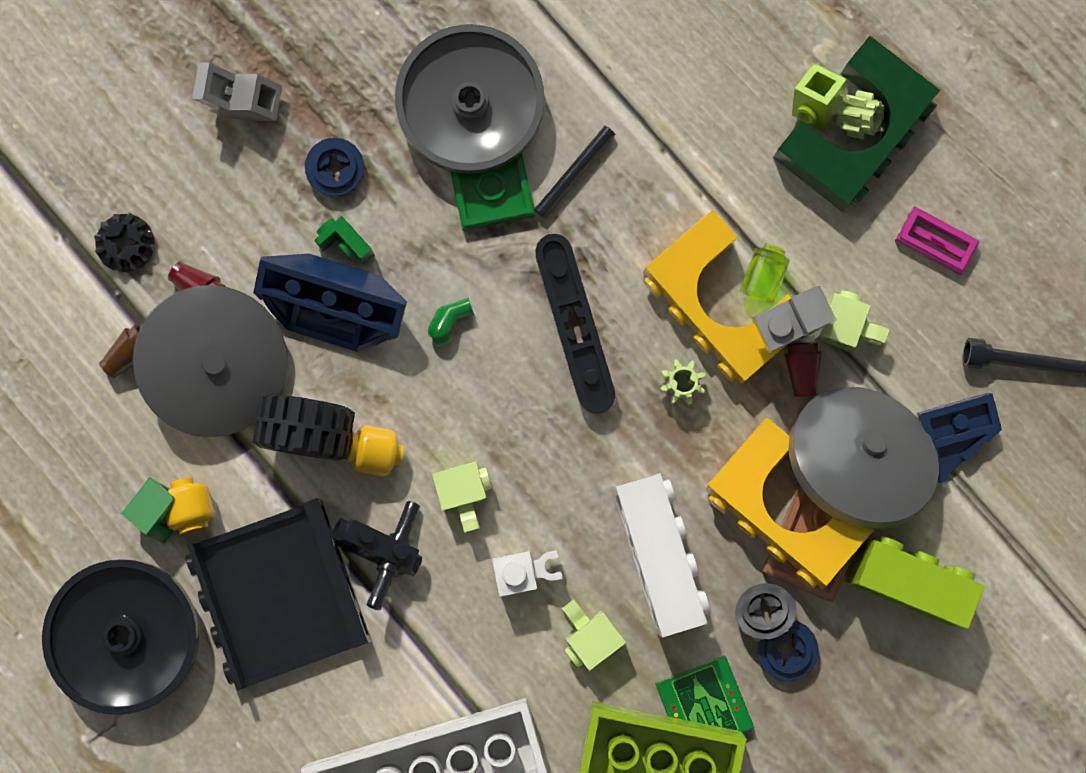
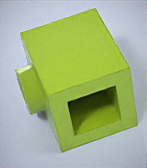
[792,63,847,132]

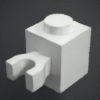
[492,550,562,597]

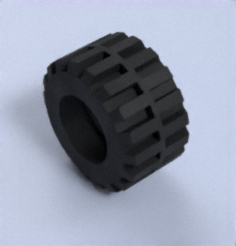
[252,394,355,461]

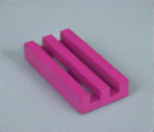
[895,206,980,275]

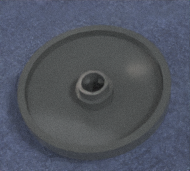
[395,24,544,174]
[133,285,287,437]
[789,387,939,529]

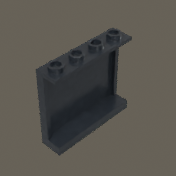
[185,498,372,691]

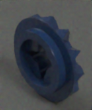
[305,138,364,197]
[757,621,819,681]

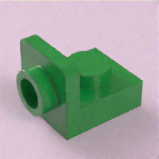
[314,216,375,264]

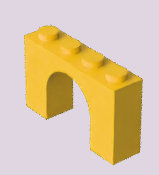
[643,209,791,385]
[706,417,874,590]

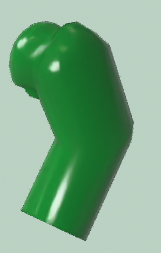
[428,297,474,346]

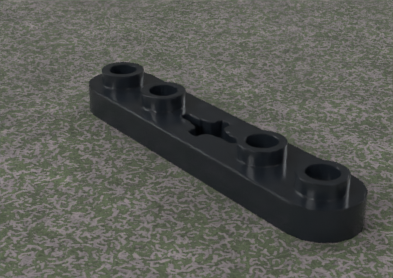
[535,234,615,415]

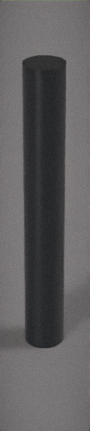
[534,125,616,219]

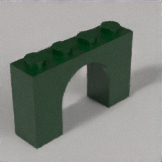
[773,35,940,212]

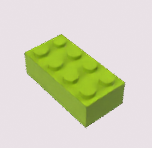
[578,701,747,773]

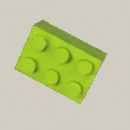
[845,536,985,629]

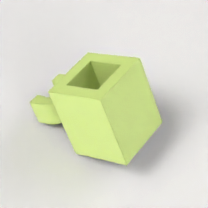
[814,291,890,352]
[432,461,492,533]
[562,599,626,671]

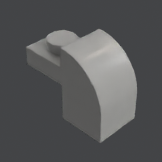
[192,62,282,121]
[752,286,837,353]

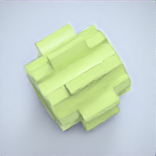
[836,90,885,140]
[659,359,706,406]

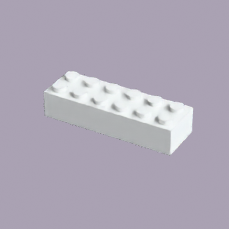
[301,698,548,773]

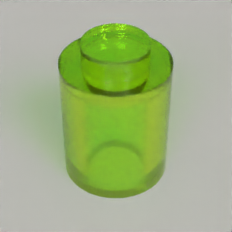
[740,244,790,303]

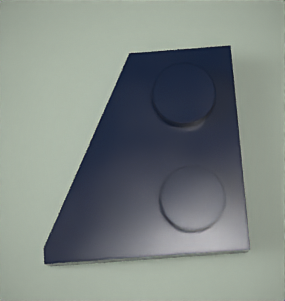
[917,393,1002,483]

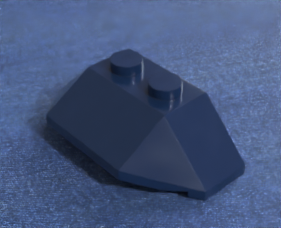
[253,253,407,352]

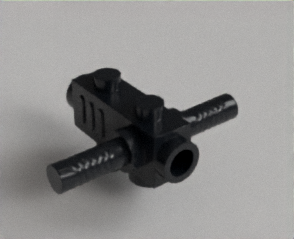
[331,501,423,611]

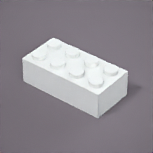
[613,473,711,638]

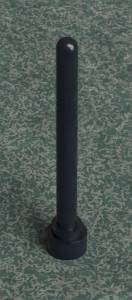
[962,337,1086,376]

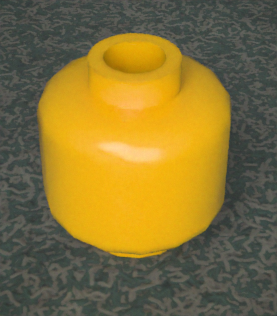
[346,425,404,477]
[165,477,215,536]

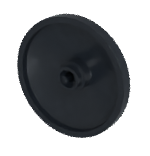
[42,559,199,715]

